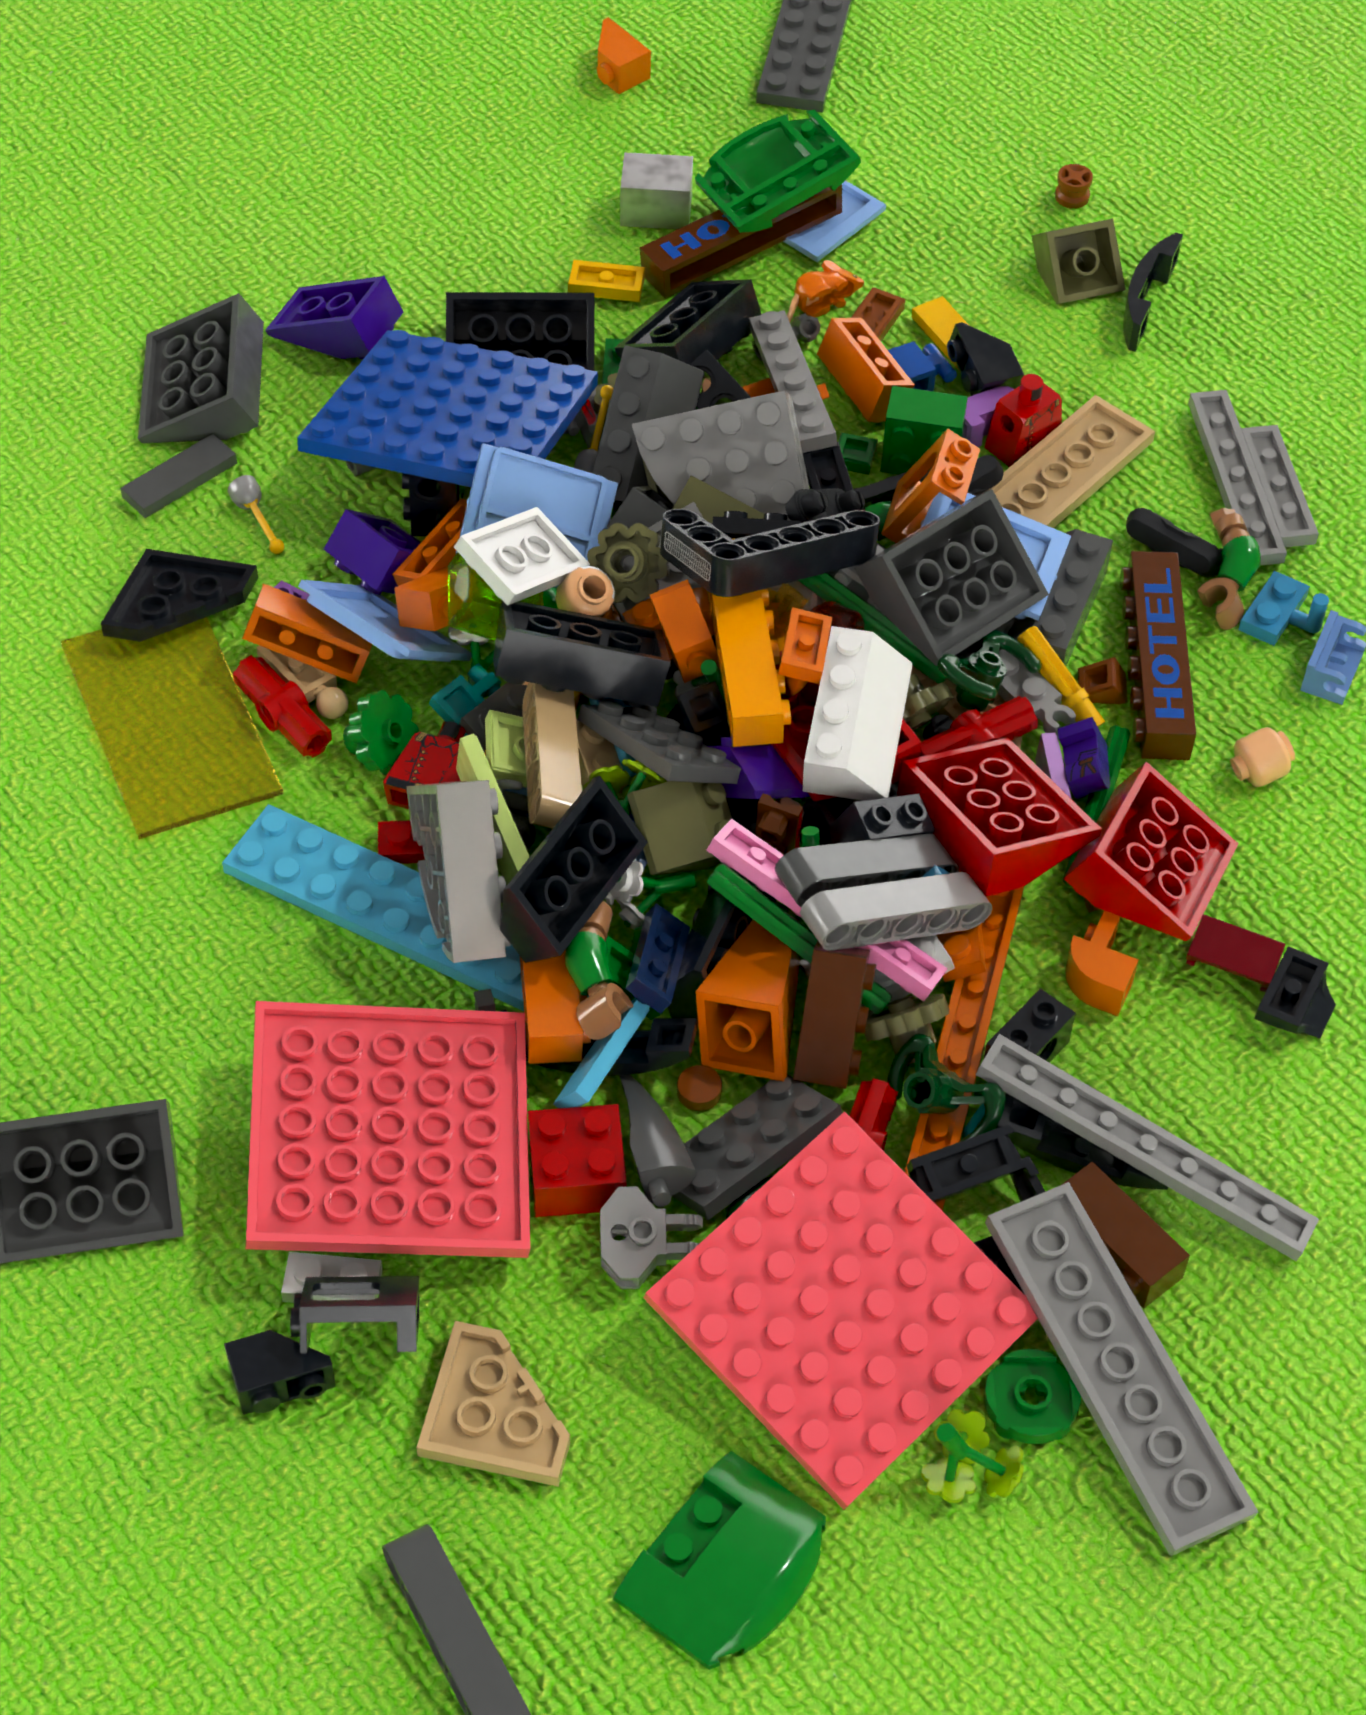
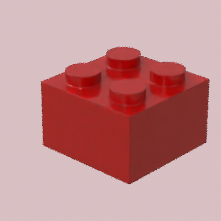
[528,1104,627,1217]

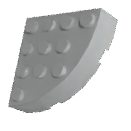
[632,390,809,520]
[406,780,511,963]

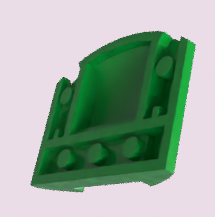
[695,110,861,233]
[613,1451,826,1670]

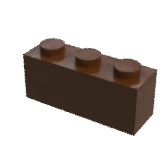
[793,941,876,1089]
[1061,1162,1190,1309]

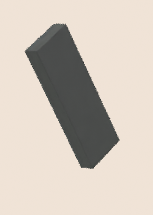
[120,434,237,518]

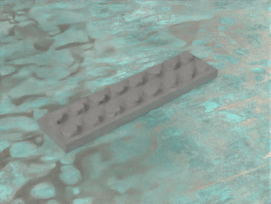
[985,1182,1258,1557]

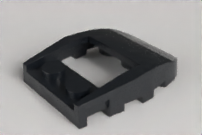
[907,1124,1045,1295]

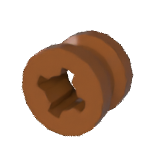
[1055,164,1093,209]

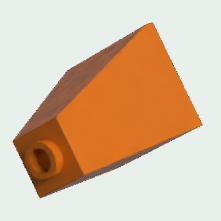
[696,919,801,1082]

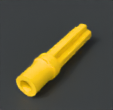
[1017,626,1105,727]

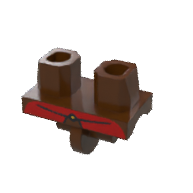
[755,793,804,855]

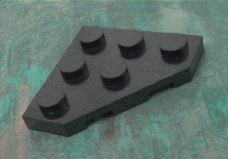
[101,549,259,642]

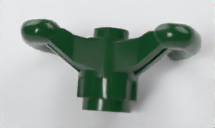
[937,630,1042,712]
[887,1034,1006,1142]

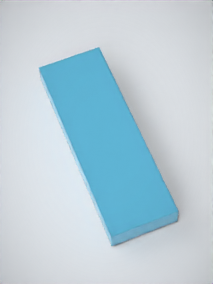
[553,998,650,1108]

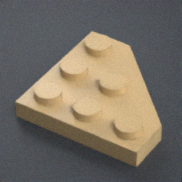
[416,1321,570,1487]

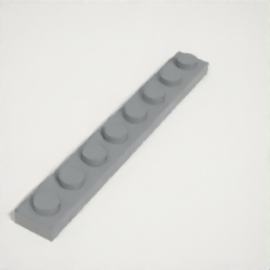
[975,1034,1319,1261]

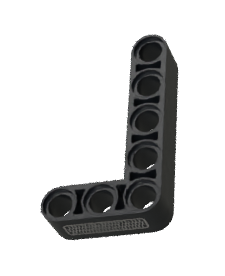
[660,509,880,597]

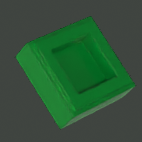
[838,432,878,475]

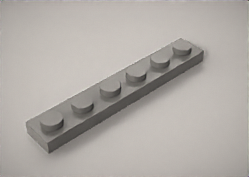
[749,310,837,453]
[1188,390,1287,566]

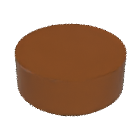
[677,1065,722,1111]

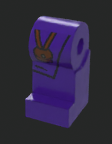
[1058,717,1110,799]

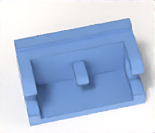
[1300,610,1366,705]

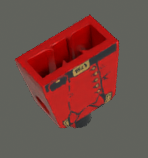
[984,374,1062,467]
[383,721,466,809]

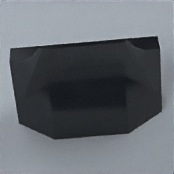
[1254,946,1336,1039]

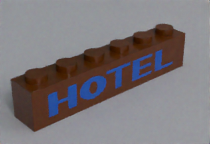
[640,184,842,299]
[1120,551,1196,760]

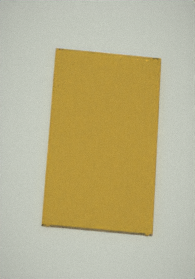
[60,617,283,839]

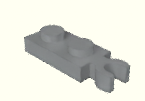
[998,650,1076,736]

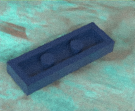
[625,903,690,1014]

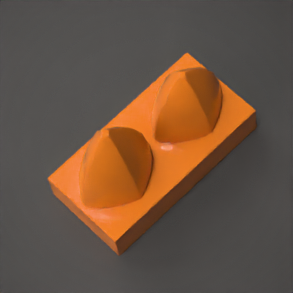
[778,607,833,696]

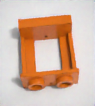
[881,429,980,543]

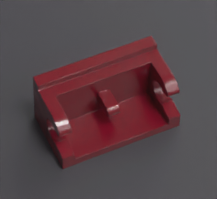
[1186,914,1286,993]

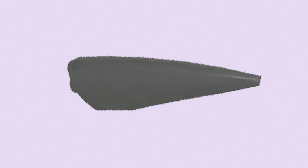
[619,1074,697,1207]

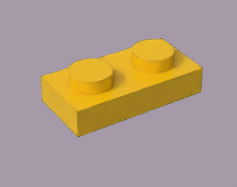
[568,260,645,302]

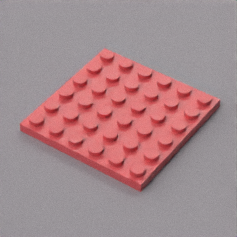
[245,1001,530,1258]
[643,1111,1038,1510]

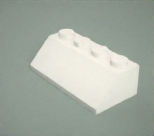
[803,626,913,801]

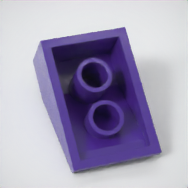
[265,276,403,359]

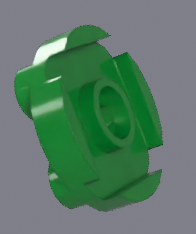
[984,1349,1081,1444]

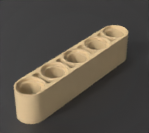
[522,682,582,829]

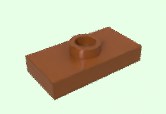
[851,287,906,341]

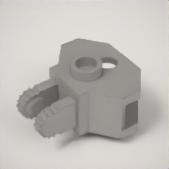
[600,1186,703,1289]

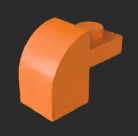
[1065,911,1139,1016]

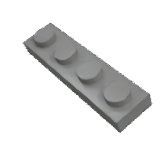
[1241,425,1319,547]

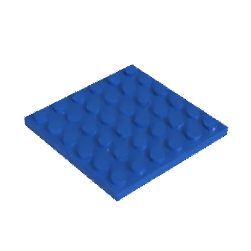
[297,330,598,487]

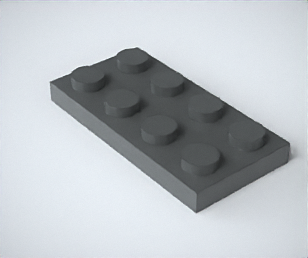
[578,700,741,784]
[672,1074,842,1220]

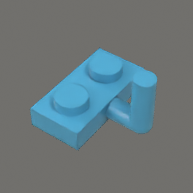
[1238,571,1329,646]

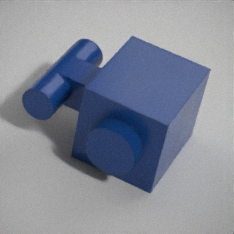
[888,341,957,391]

